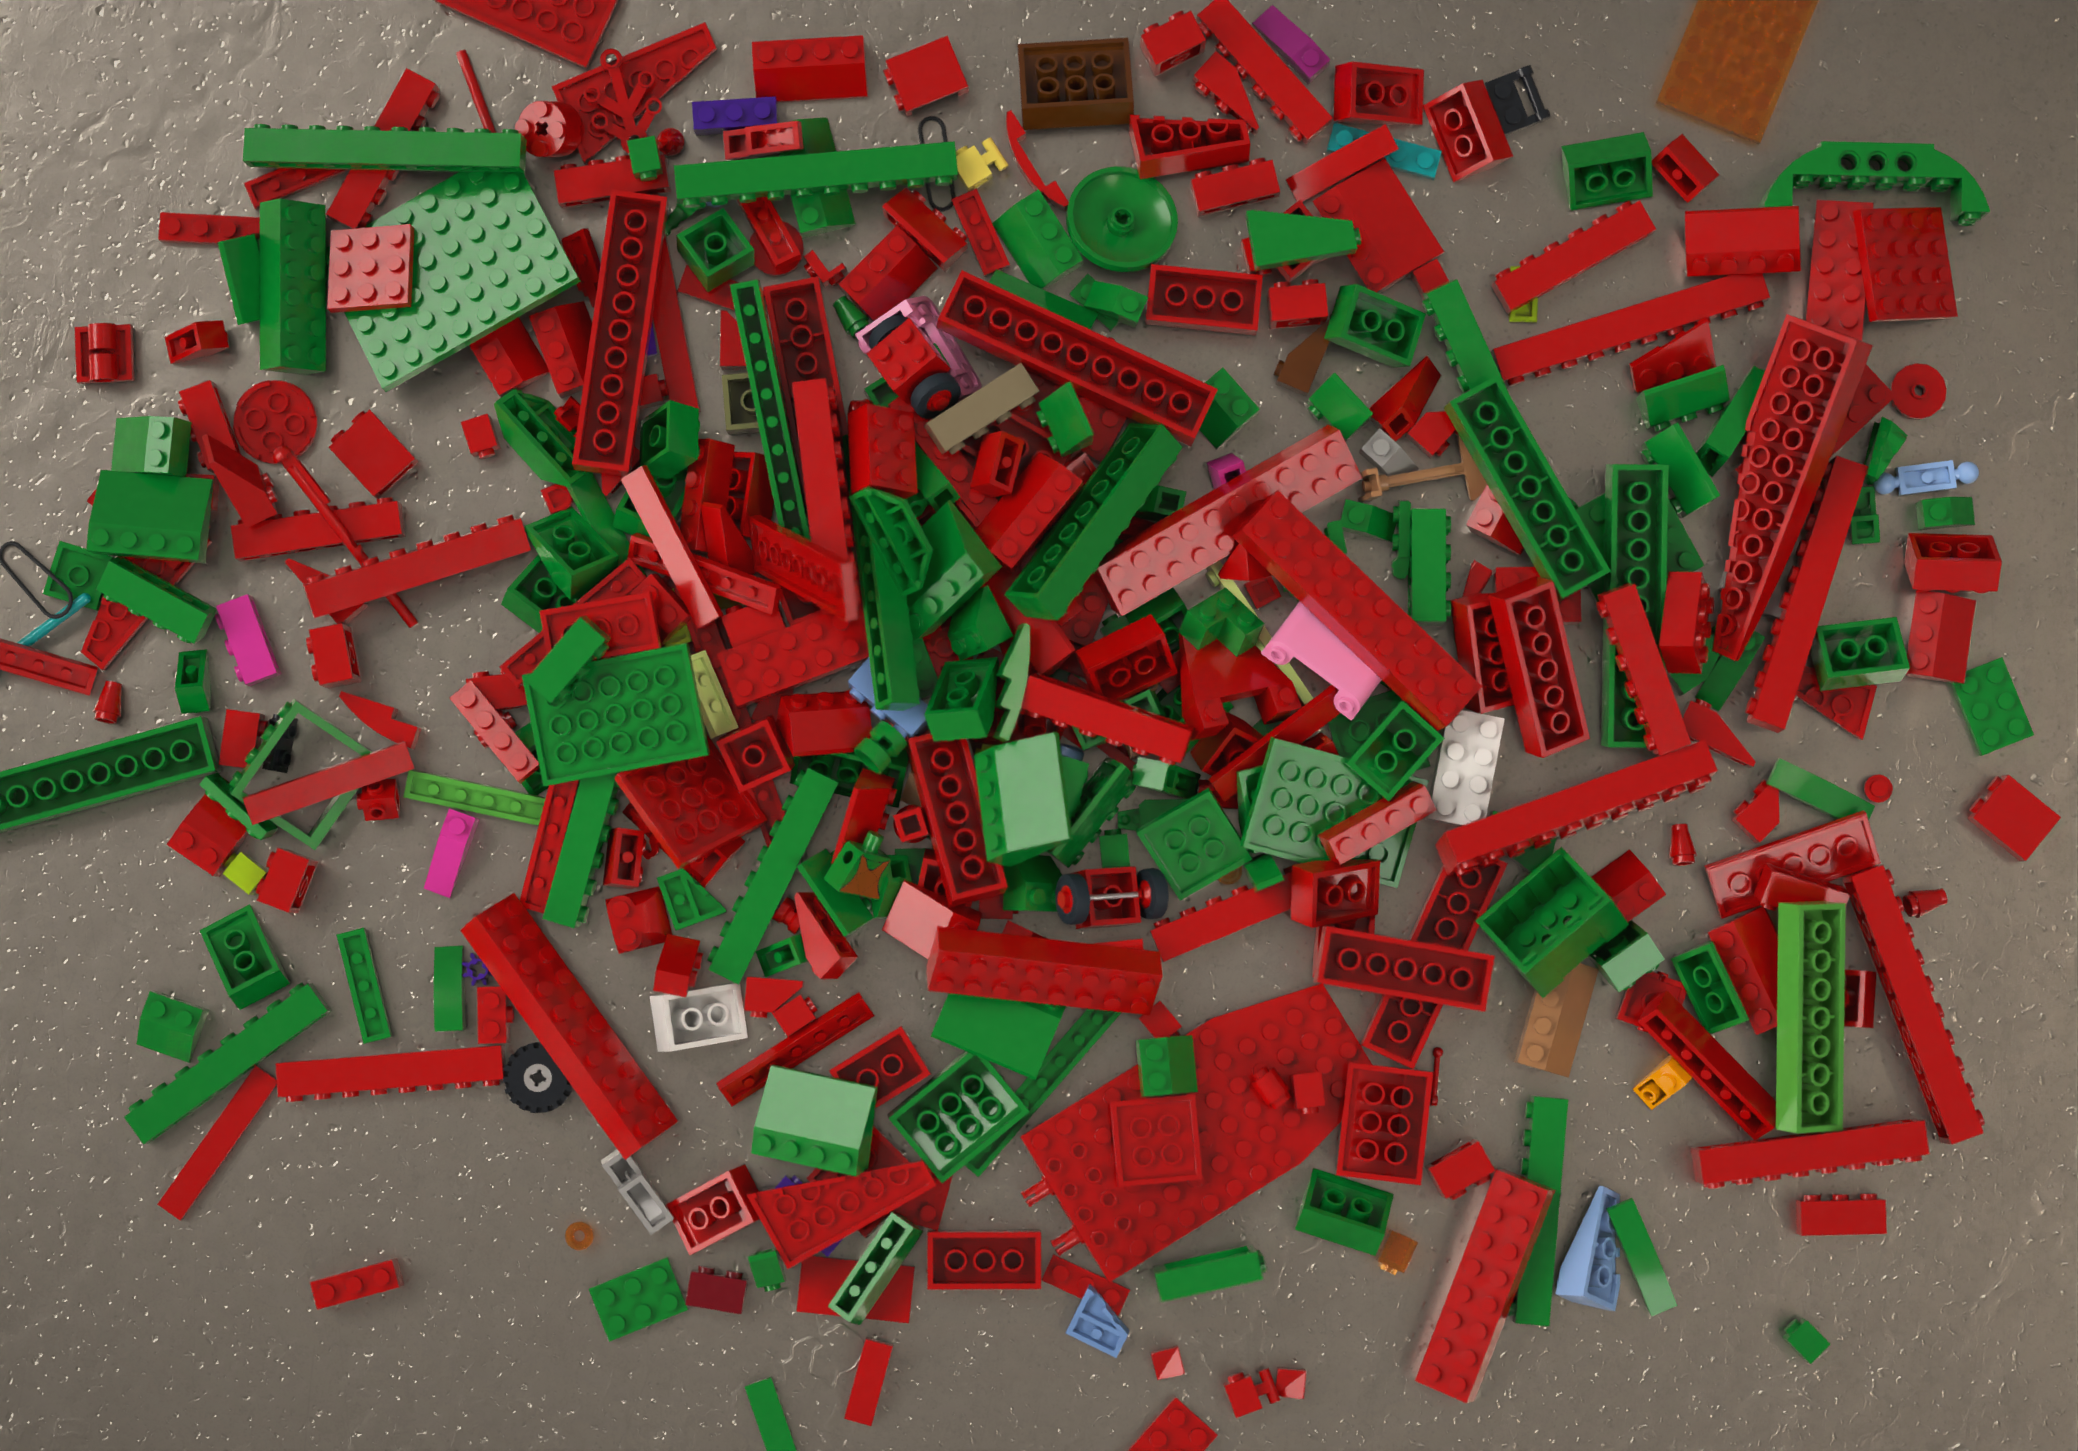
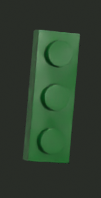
[199,773,278,840]

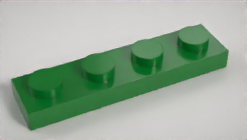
[337,928,392,1044]

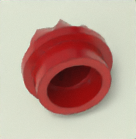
[657,128,685,156]

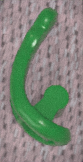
[665,202,707,236]

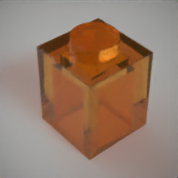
[1376,1229,1418,1275]

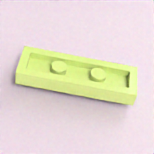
[691,650,739,739]

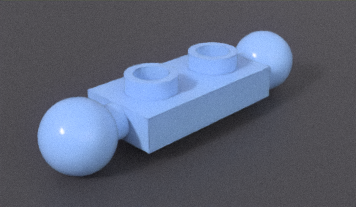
[1873,460,1979,496]

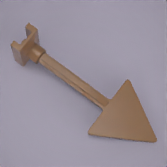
[1358,436,1487,503]

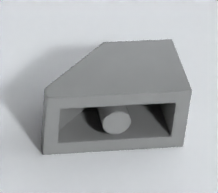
[1359,428,1419,490]

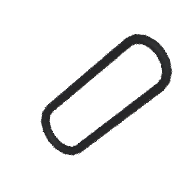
[918,116,956,211]

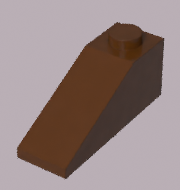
[1273,319,1330,397]

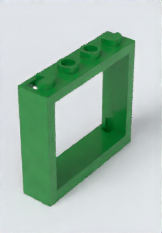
[228,698,373,850]
[1153,1244,1267,1302]

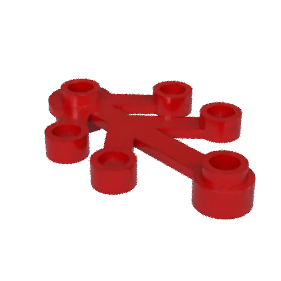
[584,48,662,154]

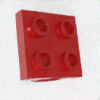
[75,323,135,384]

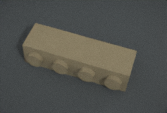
[924,363,1039,455]

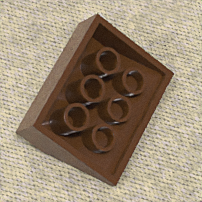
[1018,37,1134,130]

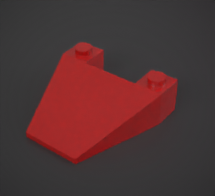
[1179,633,1302,741]

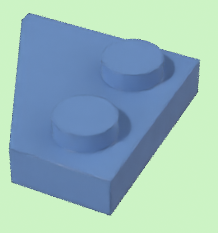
[1066,1284,1130,1358]

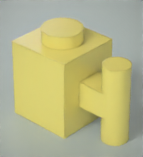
[956,137,1009,192]

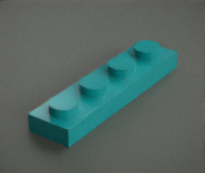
[1327,123,1442,180]

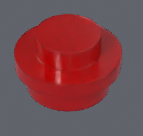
[1864,775,1893,803]

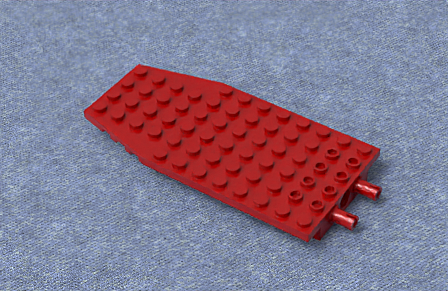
[1020,983,1373,1283]

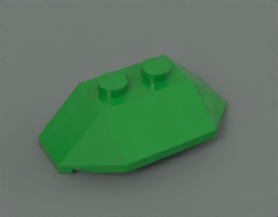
[494,388,588,487]
[849,487,933,597]

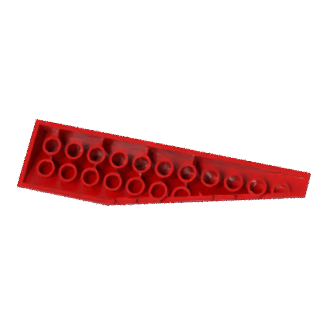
[1713,314,1873,661]

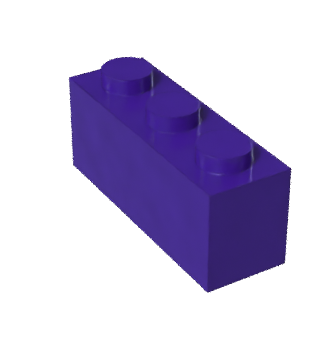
[692,97,779,136]

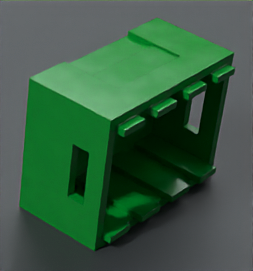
[1476,847,1629,998]

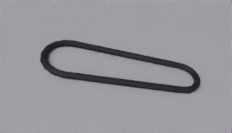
[0,541,73,619]

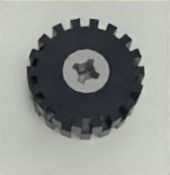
[503,1042,573,1113]

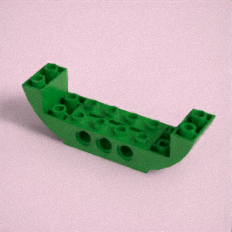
[1758,141,1990,226]

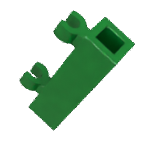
[906,442,960,518]

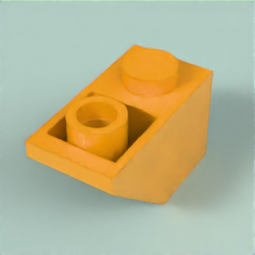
[1633,1055,1692,1110]

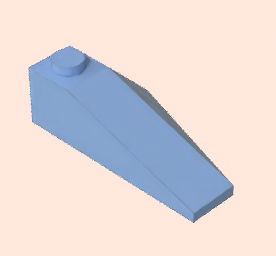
[1555,1186,1620,1311]

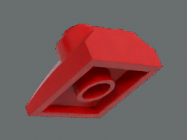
[605,886,673,954]

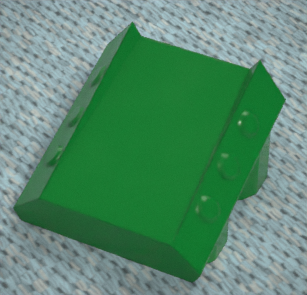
[1863,417,1908,486]

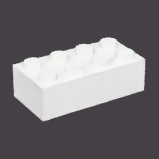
[1425,710,1505,826]

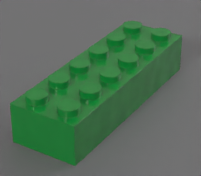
[260,198,326,375]

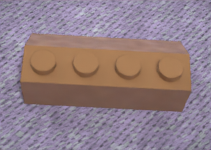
[1514,963,1599,1078]

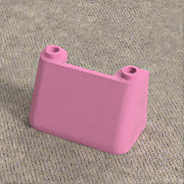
[855,296,982,405]
[1261,601,1381,721]

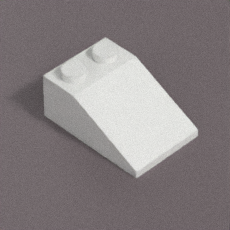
[650,983,748,1052]

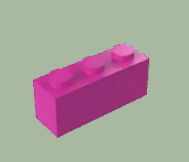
[215,594,282,686]

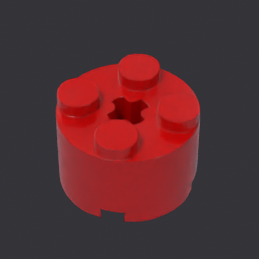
[515,101,582,157]

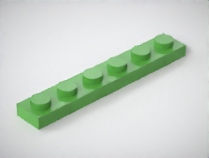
[403,769,546,826]

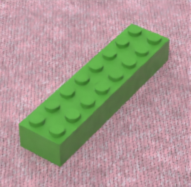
[1776,901,1846,1133]

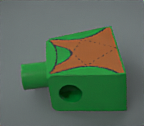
[824,831,891,900]

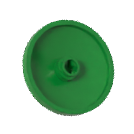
[1066,166,1178,272]

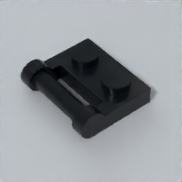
[1484,65,1551,136]

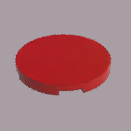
[233,380,318,464]

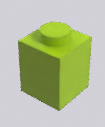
[222,852,268,895]

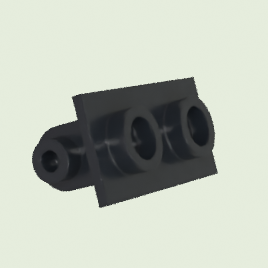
[262,714,298,774]

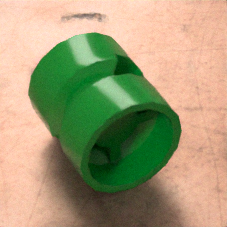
[854,721,907,774]

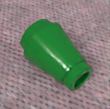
[833,296,870,338]

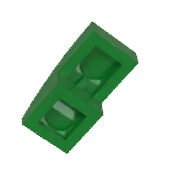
[1849,486,1880,545]

